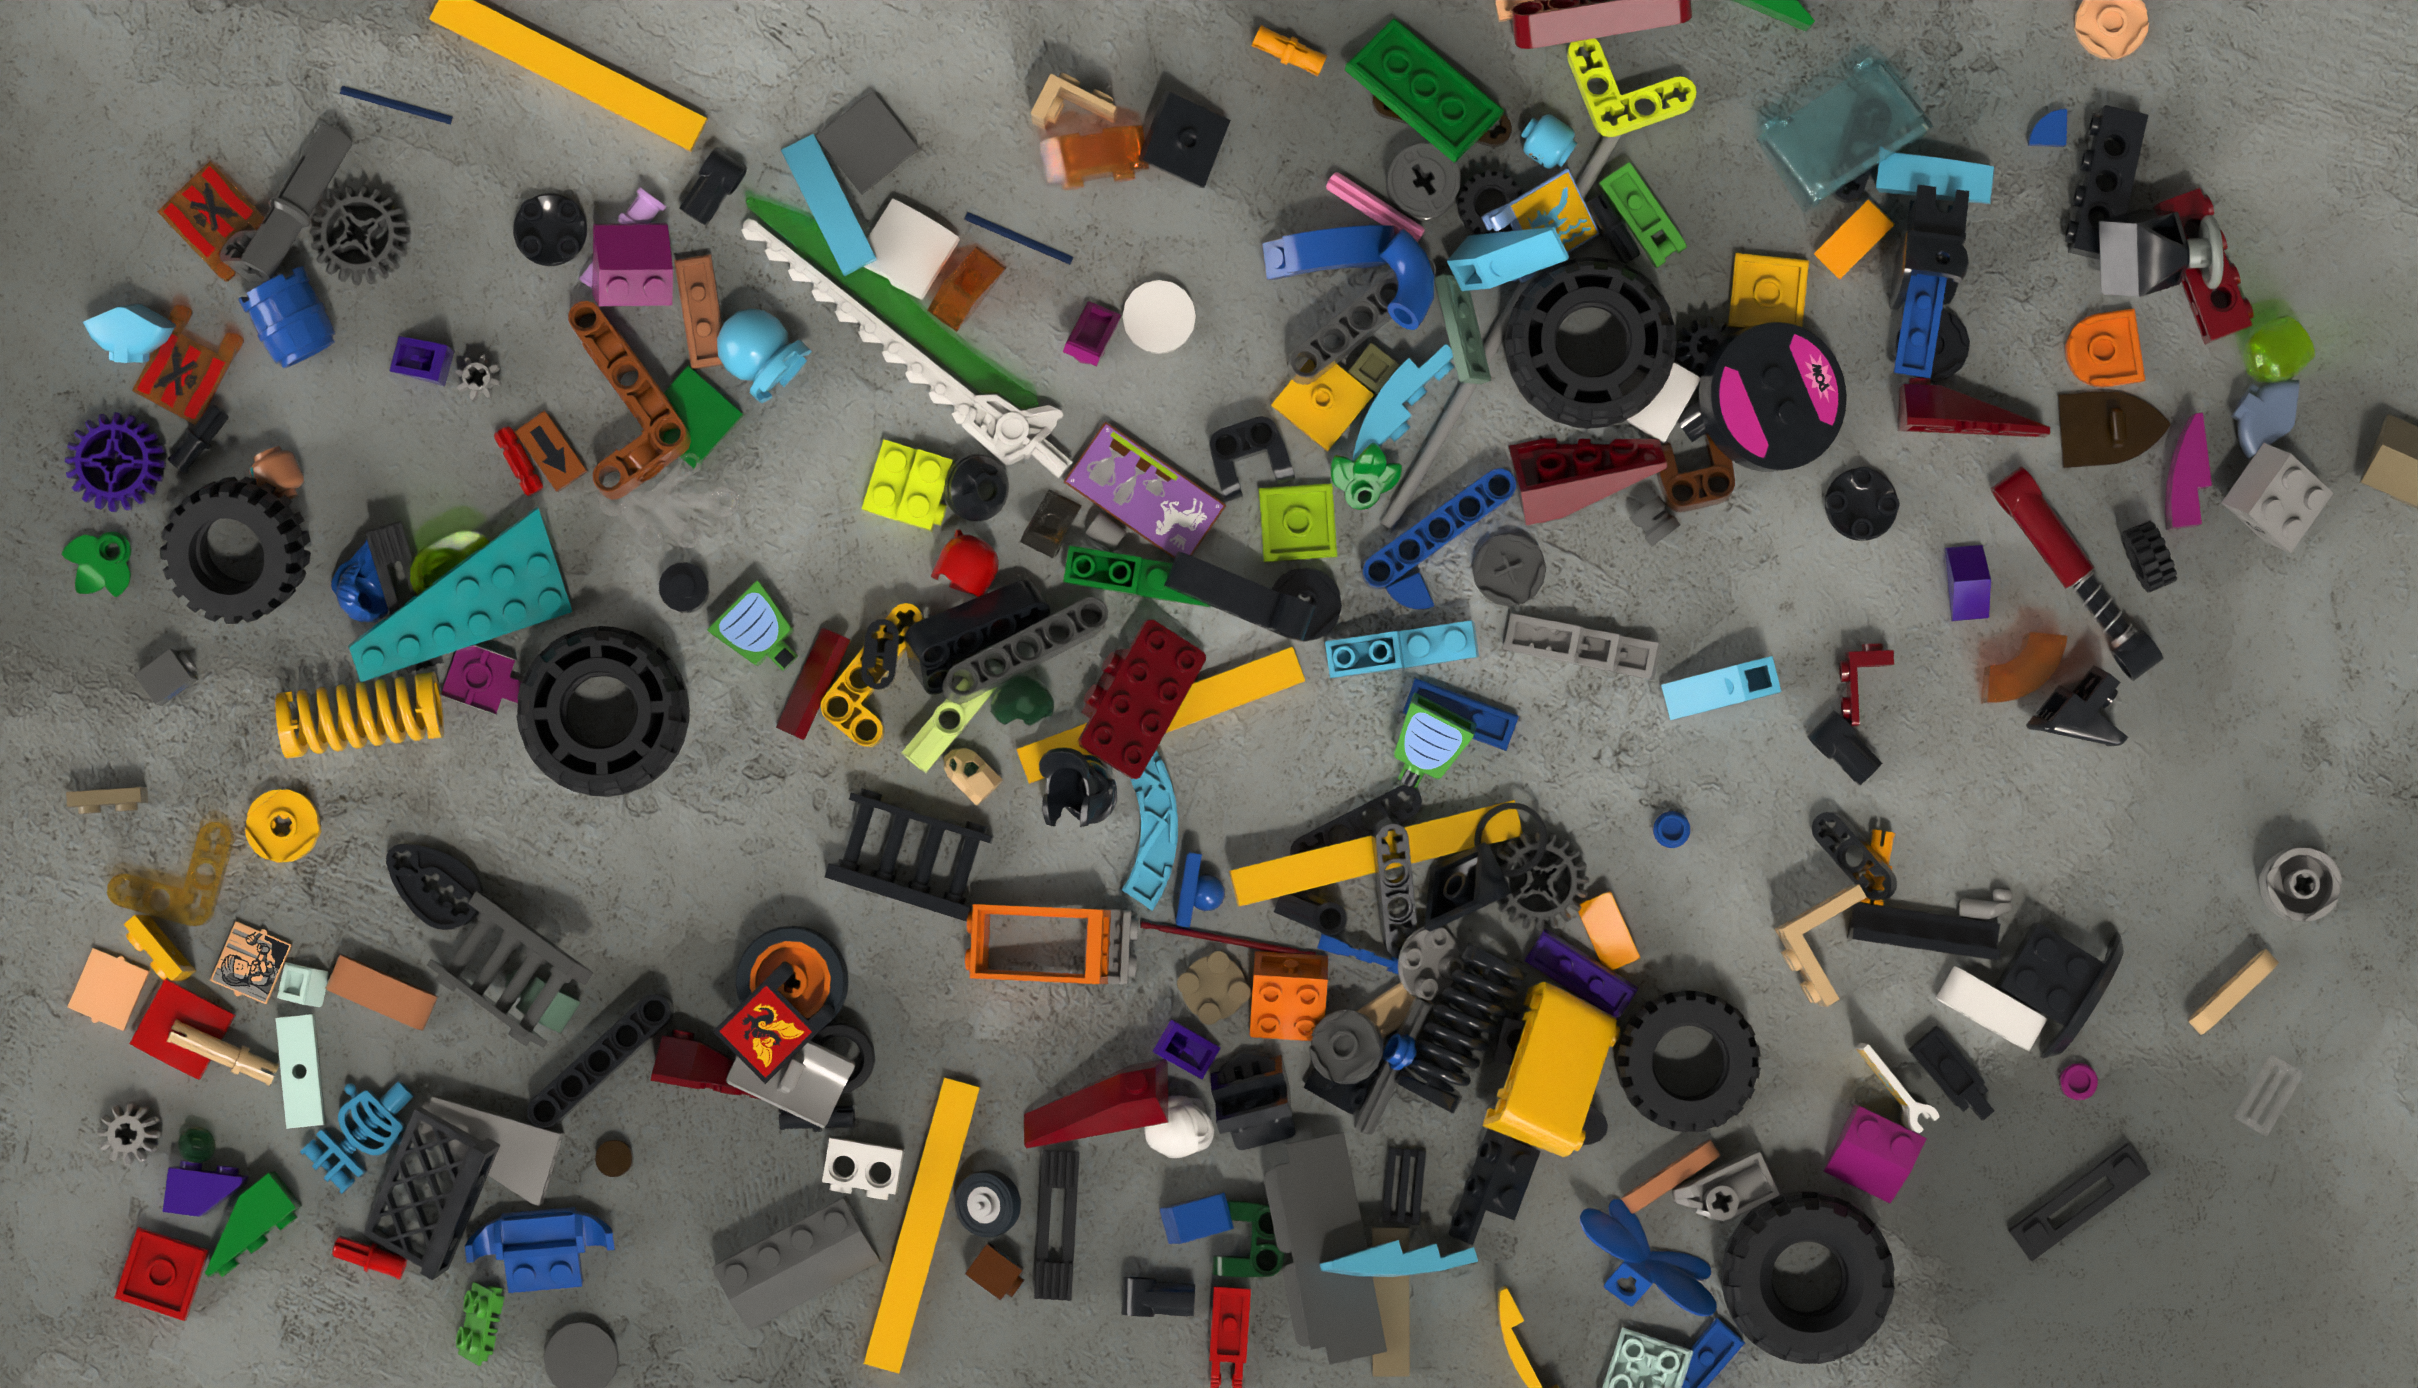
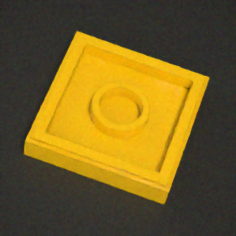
[1727,253,1809,329]

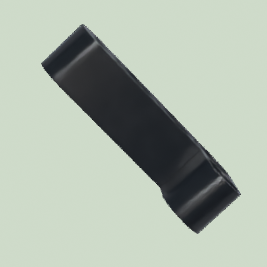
[1164,551,1317,641]
[905,580,1050,695]

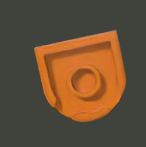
[2065,308,2146,388]

